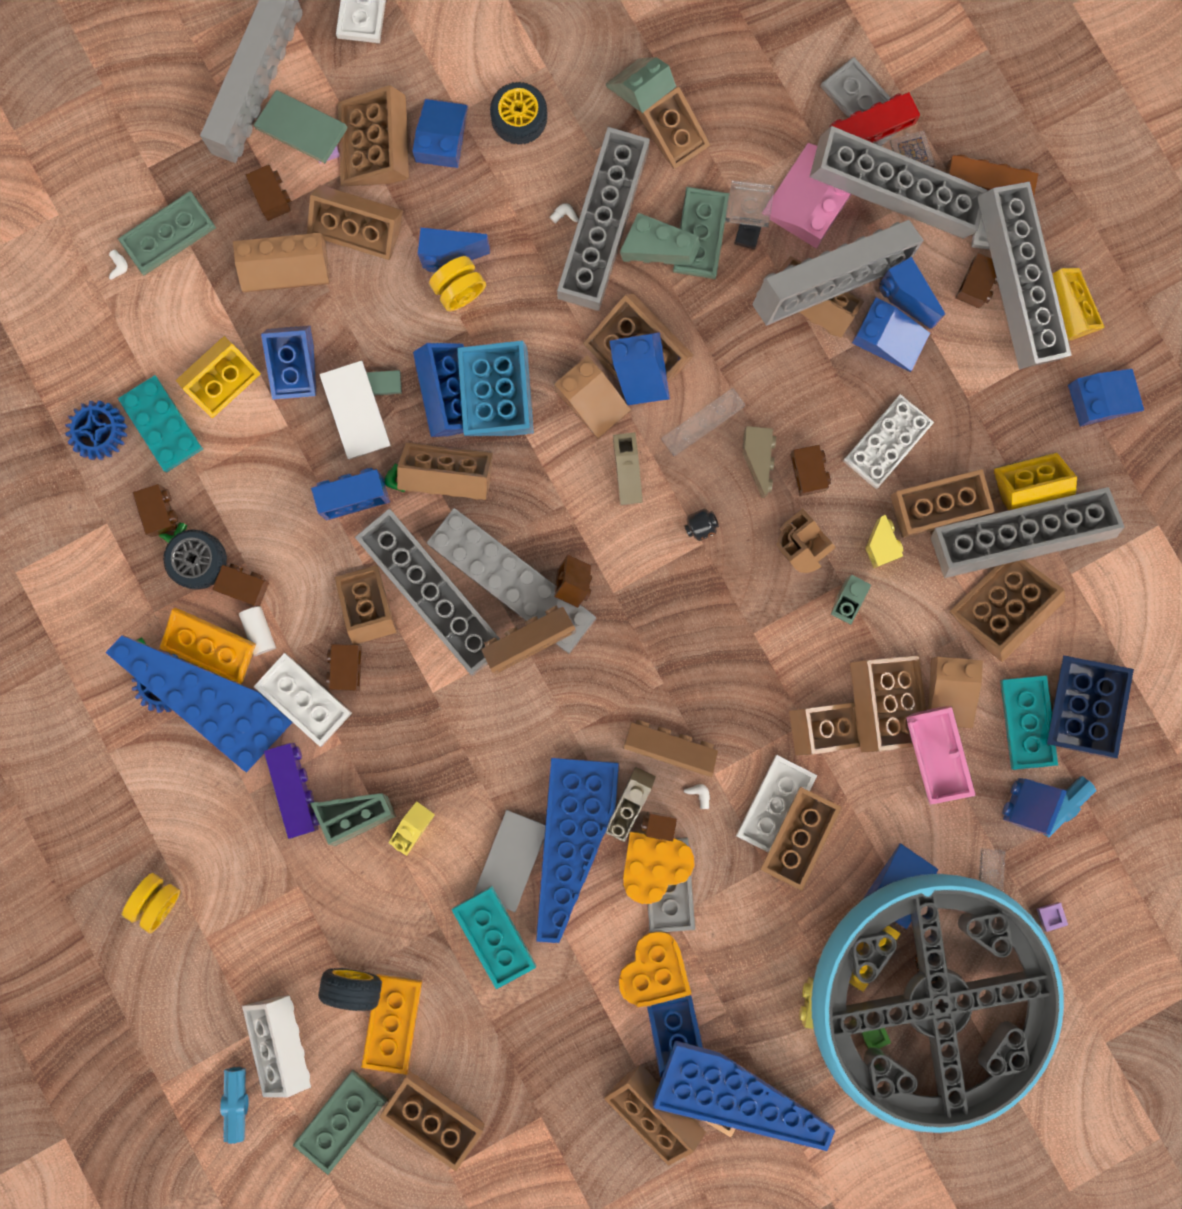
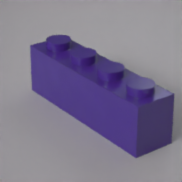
[264,743,320,839]

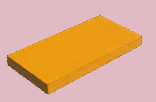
[159,607,256,684]
[361,974,422,1075]

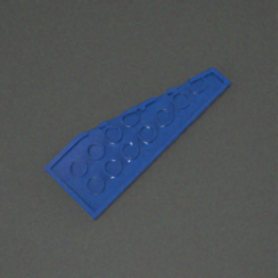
[105,635,293,773]
[536,758,619,943]
[653,1041,835,1151]

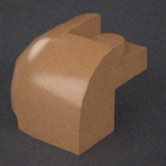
[776,508,836,573]

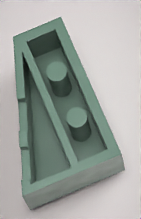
[620,213,700,265]
[311,793,397,846]

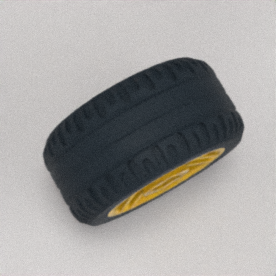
[490,82,548,145]
[318,968,382,1011]

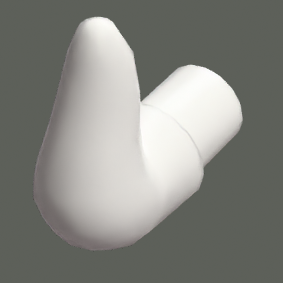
[549,203,579,223]
[109,250,128,280]
[684,784,710,809]

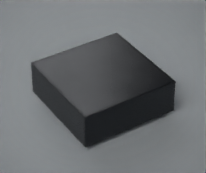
[734,221,762,250]

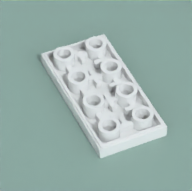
[319,361,391,460]
[843,394,934,489]

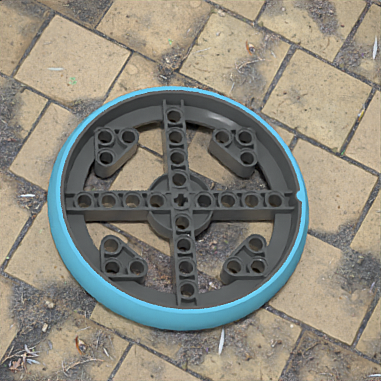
[811,874,1064,1133]

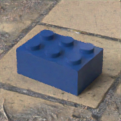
[311,468,390,521]

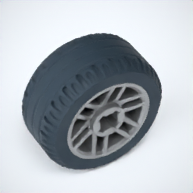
[163,529,227,590]

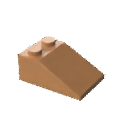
[636,86,710,169]
[554,355,631,439]
[334,565,397,645]
[928,657,983,729]
[789,702,860,756]

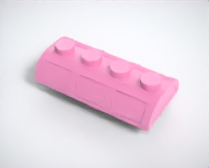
[906,706,976,805]

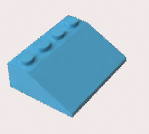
[457,341,534,436]

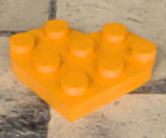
[623,831,694,904]
[619,932,692,1007]

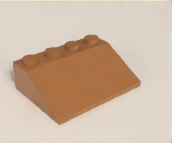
[338,85,409,187]
[583,294,694,405]
[950,560,1065,662]
[850,656,926,752]

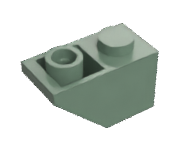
[830,575,871,625]

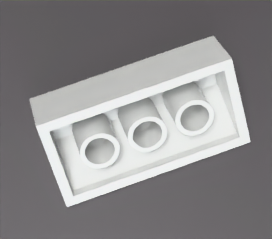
[242,996,311,1097]

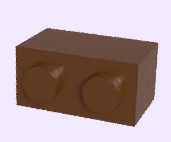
[245,164,292,221]
[956,253,998,309]
[790,445,831,497]
[133,484,178,537]
[554,554,592,608]
[212,564,269,607]
[326,644,362,691]
[641,811,677,842]

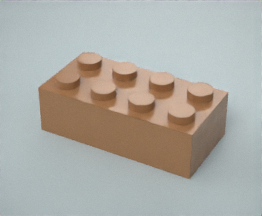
[890,469,995,538]
[379,1071,485,1171]

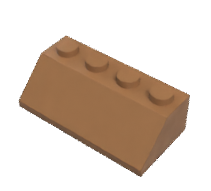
[307,185,403,260]
[233,233,330,292]
[778,256,864,338]
[397,443,493,500]
[481,605,576,675]
[623,720,718,777]
[760,787,842,890]
[604,1064,706,1166]

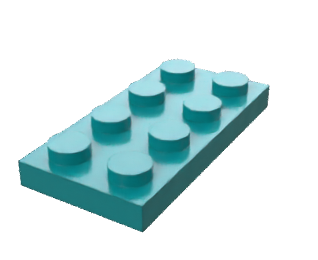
[118,375,203,473]
[1000,676,1059,770]
[451,886,537,989]

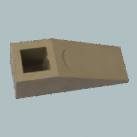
[742,426,776,498]
[613,433,643,505]
[605,767,656,842]

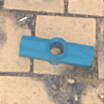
[1044,776,1097,837]
[220,1067,249,1144]

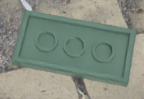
[253,90,348,164]
[673,187,729,279]
[118,191,216,276]
[293,1070,388,1175]

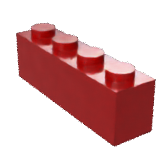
[829,92,920,143]

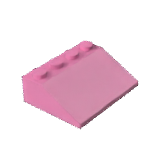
[762,143,852,249]

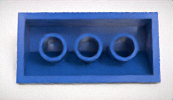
[413,343,464,437]

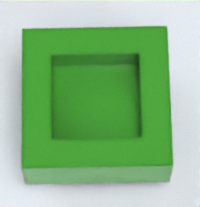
[861,1028,891,1049]

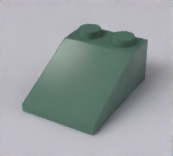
[606,57,676,113]

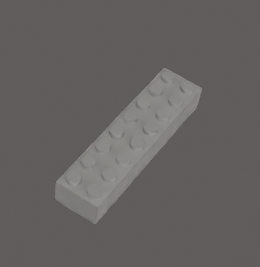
[200,0,302,163]
[809,126,988,239]
[557,127,650,311]
[977,182,1072,369]
[752,220,924,326]
[931,487,1125,578]
[355,508,500,676]
[427,508,596,654]

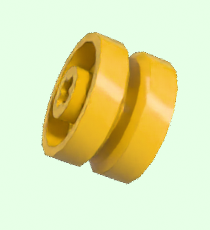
[429,256,486,311]
[122,873,180,934]

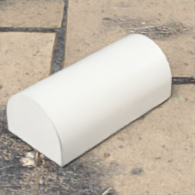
[239,606,276,656]

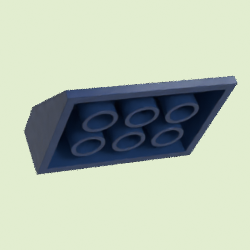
[1047,655,1134,759]

